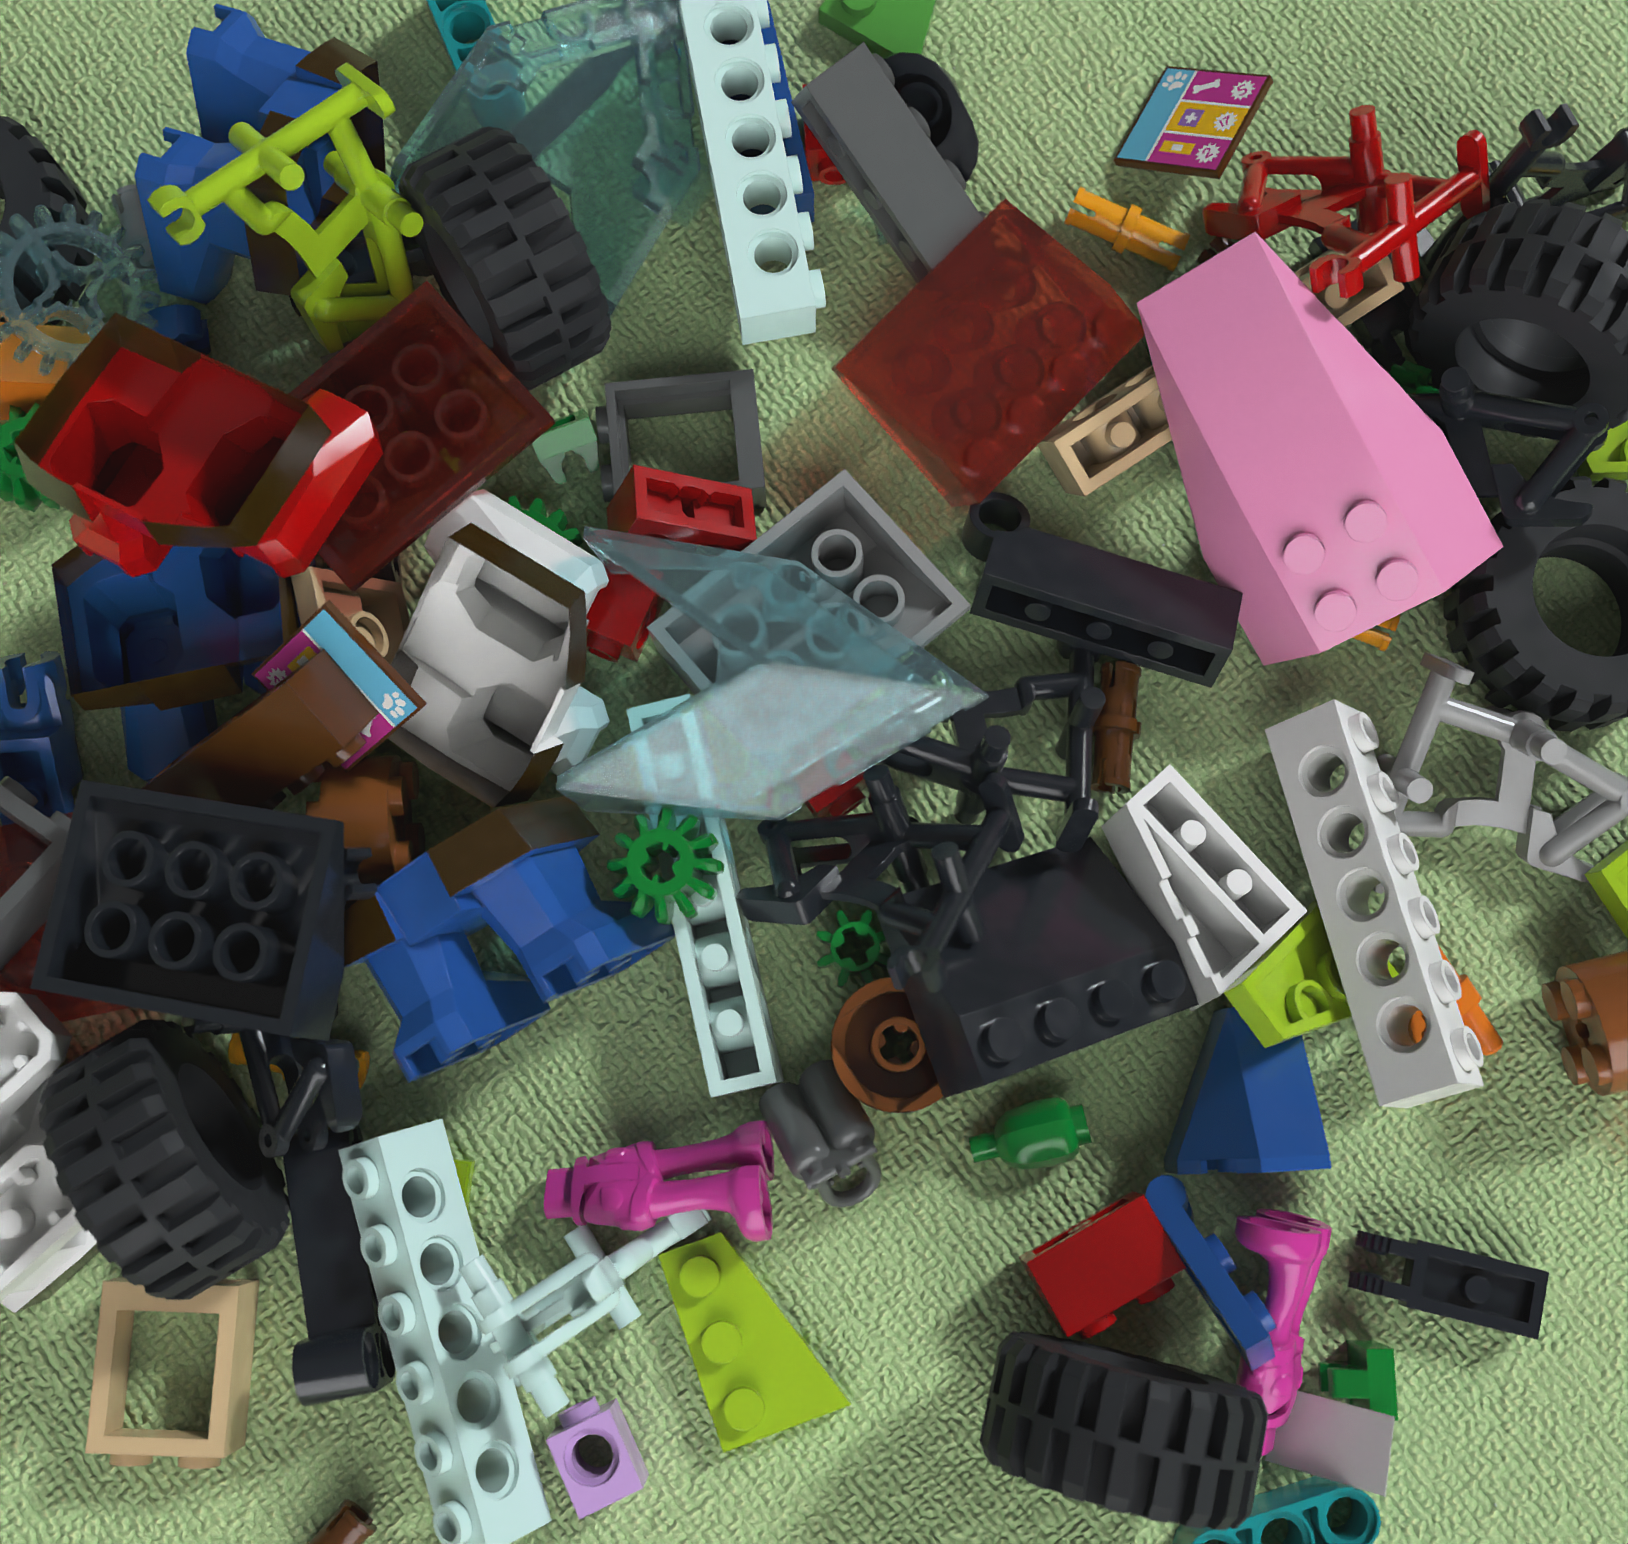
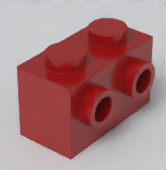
[1019,1191,1186,1339]

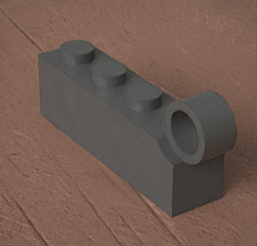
[791,42,1043,306]

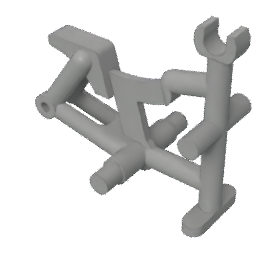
[1350,652,1628,894]

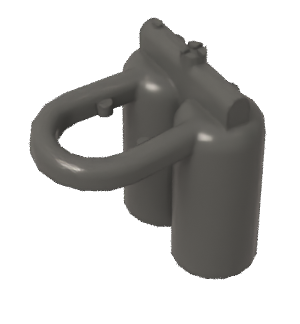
[759,1060,882,1208]

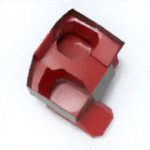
[14,312,383,578]

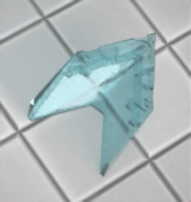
[390,0,701,320]
[556,526,989,820]

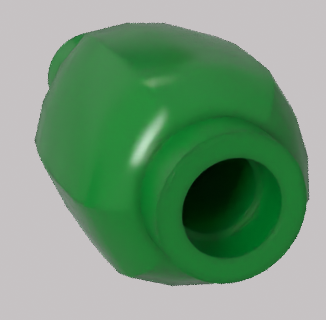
[968,1097,1092,1169]

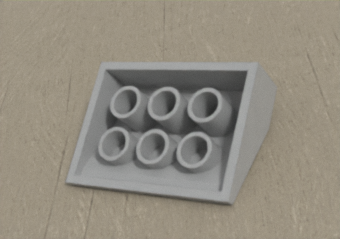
[647,469,971,773]

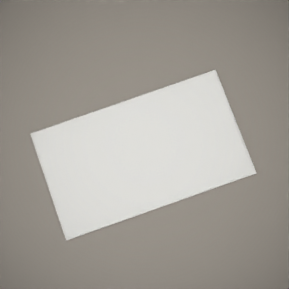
[1265,1391,1395,1497]

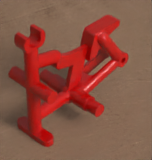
[1201,105,1491,299]

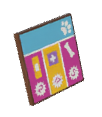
[1114,66,1273,179]
[251,600,427,773]

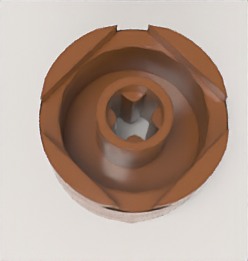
[306,755,425,886]
[1541,950,1628,1096]
[830,978,943,1113]

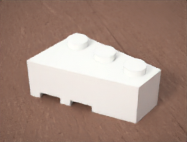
[1101,764,1307,1012]

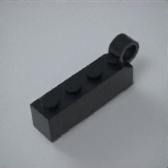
[961,492,1243,688]

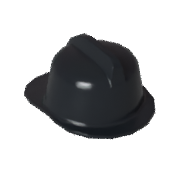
[883,52,979,183]

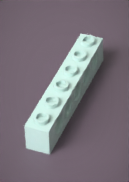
[678,0,826,345]
[626,694,784,1097]
[338,1119,552,1544]

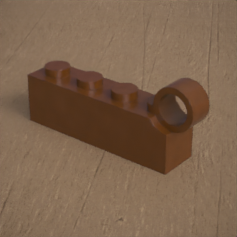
[141,649,379,810]

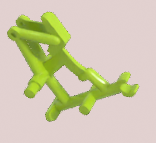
[147,63,425,353]

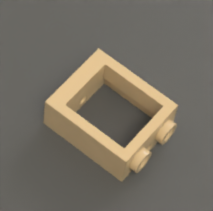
[85,1276,260,1469]

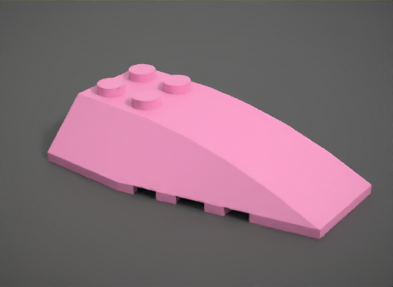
[1137,231,1504,666]

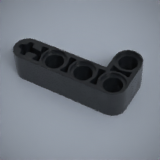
[283,1124,396,1406]

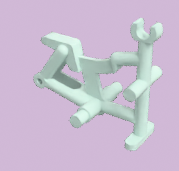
[458,1210,712,1418]

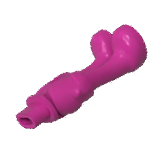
[544,1121,774,1242]
[1235,1208,1332,1456]

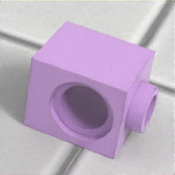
[546,1396,649,1520]

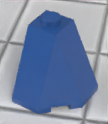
[1164,1006,1331,1175]

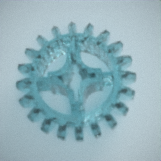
[0,204,161,376]

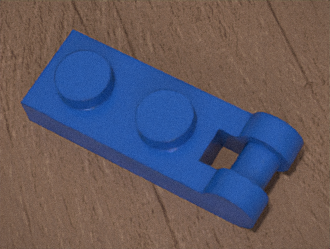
[1146,1175,1277,1371]

